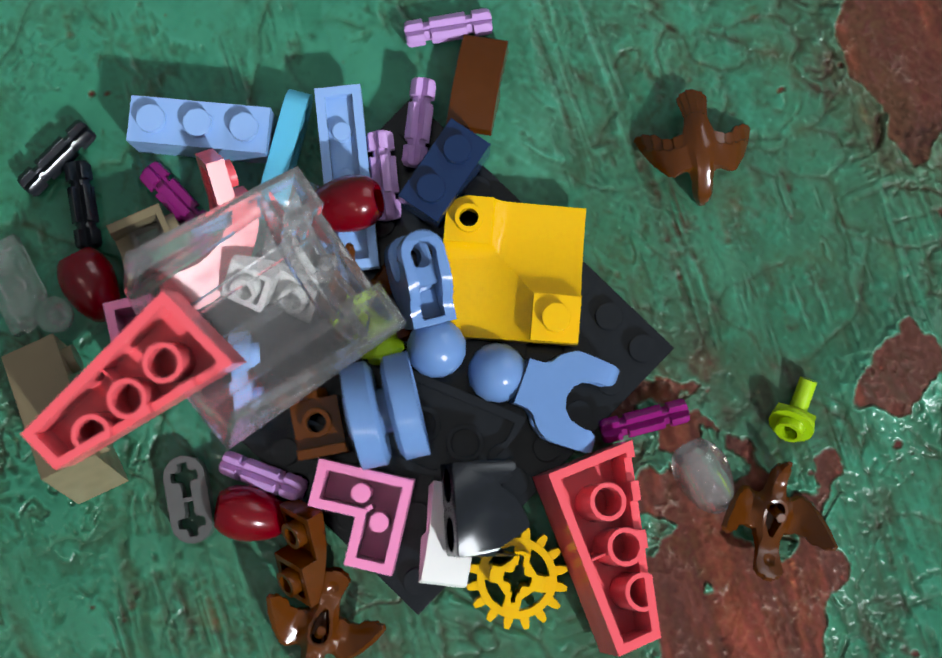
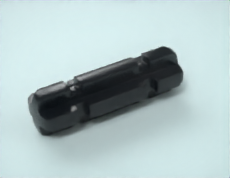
[17,119,96,197]
[64,160,103,250]

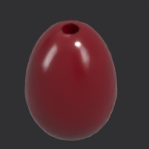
[305,175,384,232]
[56,247,121,323]
[213,485,285,541]

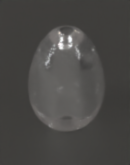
[671,438,735,514]

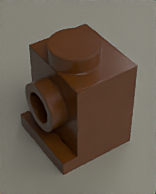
[289,387,351,461]

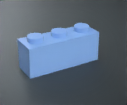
[126,95,278,164]

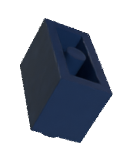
[398,118,490,231]

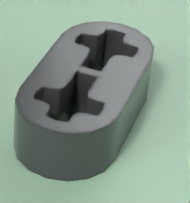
[163,456,215,543]

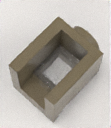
[106,203,184,276]

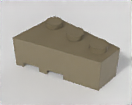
[1,333,129,505]

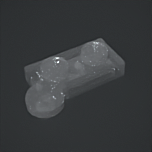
[0,234,75,337]

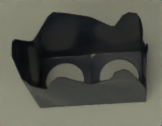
[440,456,530,557]

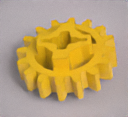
[466,527,568,630]

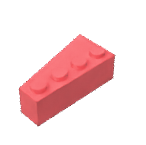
[21,290,247,470]
[532,440,661,657]

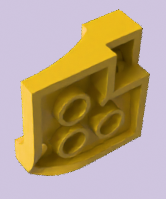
[443,195,586,347]

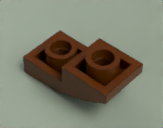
[446,35,508,136]
[274,499,327,608]

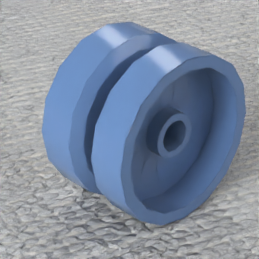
[340,351,431,470]

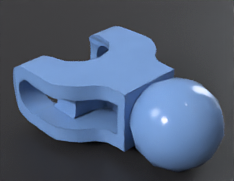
[384,230,466,378]
[467,343,620,453]

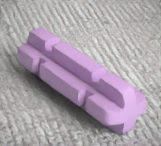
[404,8,493,47]
[402,77,436,168]
[366,130,402,221]
[219,451,308,501]

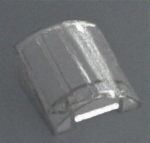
[124,166,407,450]

